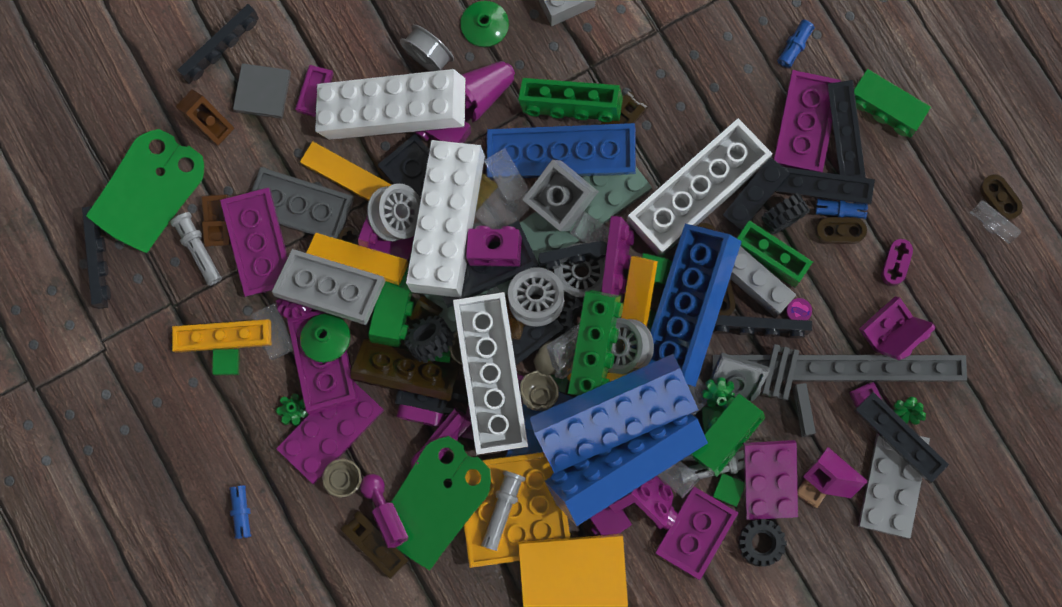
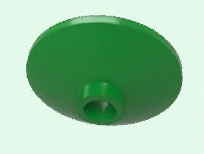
[461,1,509,47]
[300,314,351,363]

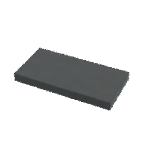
[251,167,354,239]

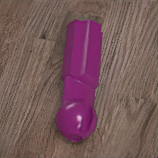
[411,408,472,469]
[360,474,408,548]

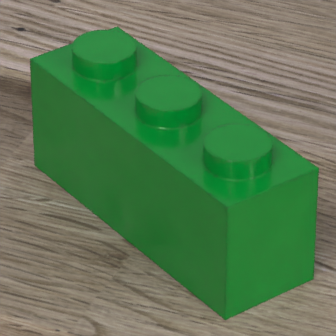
[854,69,931,138]
[737,220,813,288]
[369,268,415,347]
[691,394,765,477]

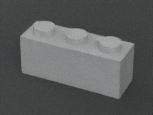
[730,246,796,319]

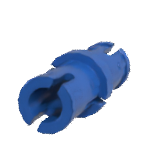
[777,20,815,68]
[816,199,868,220]
[229,486,252,539]

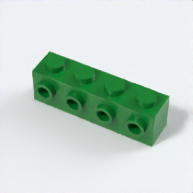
[518,78,623,122]
[568,290,623,396]

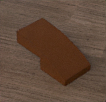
[202,194,230,247]

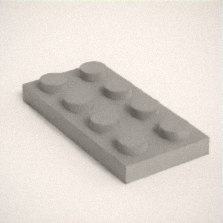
[272,249,386,325]
[858,434,930,539]

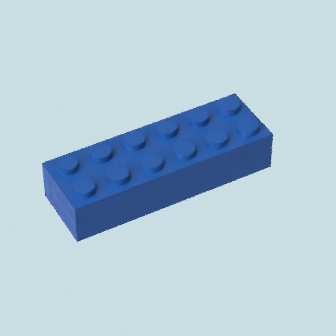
[648,223,742,387]
[530,354,698,474]
[545,413,708,526]

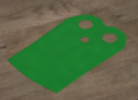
[86,129,204,253]
[375,436,491,571]

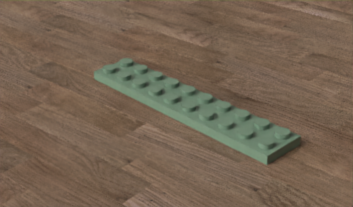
[423,167,652,334]

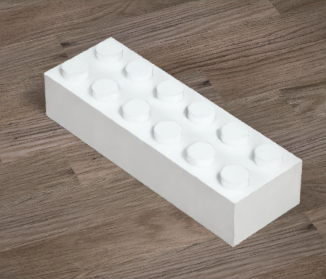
[315,69,465,140]
[627,118,772,257]
[406,140,485,298]
[453,292,528,455]

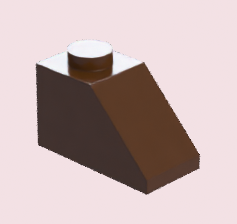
[175,89,235,146]

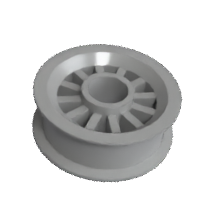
[400,24,454,72]
[367,184,421,241]
[554,243,606,300]
[508,267,564,327]
[608,318,654,374]

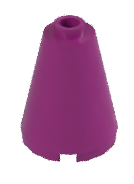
[461,61,515,123]

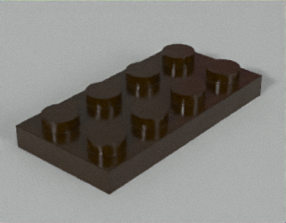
[351,338,461,401]

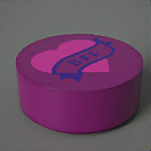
[786,298,812,320]

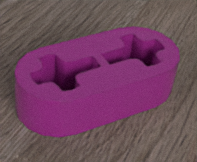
[881,239,913,286]
[396,404,446,428]

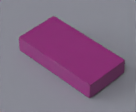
[295,65,334,117]

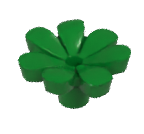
[702,377,735,408]
[276,394,309,426]
[893,397,926,425]

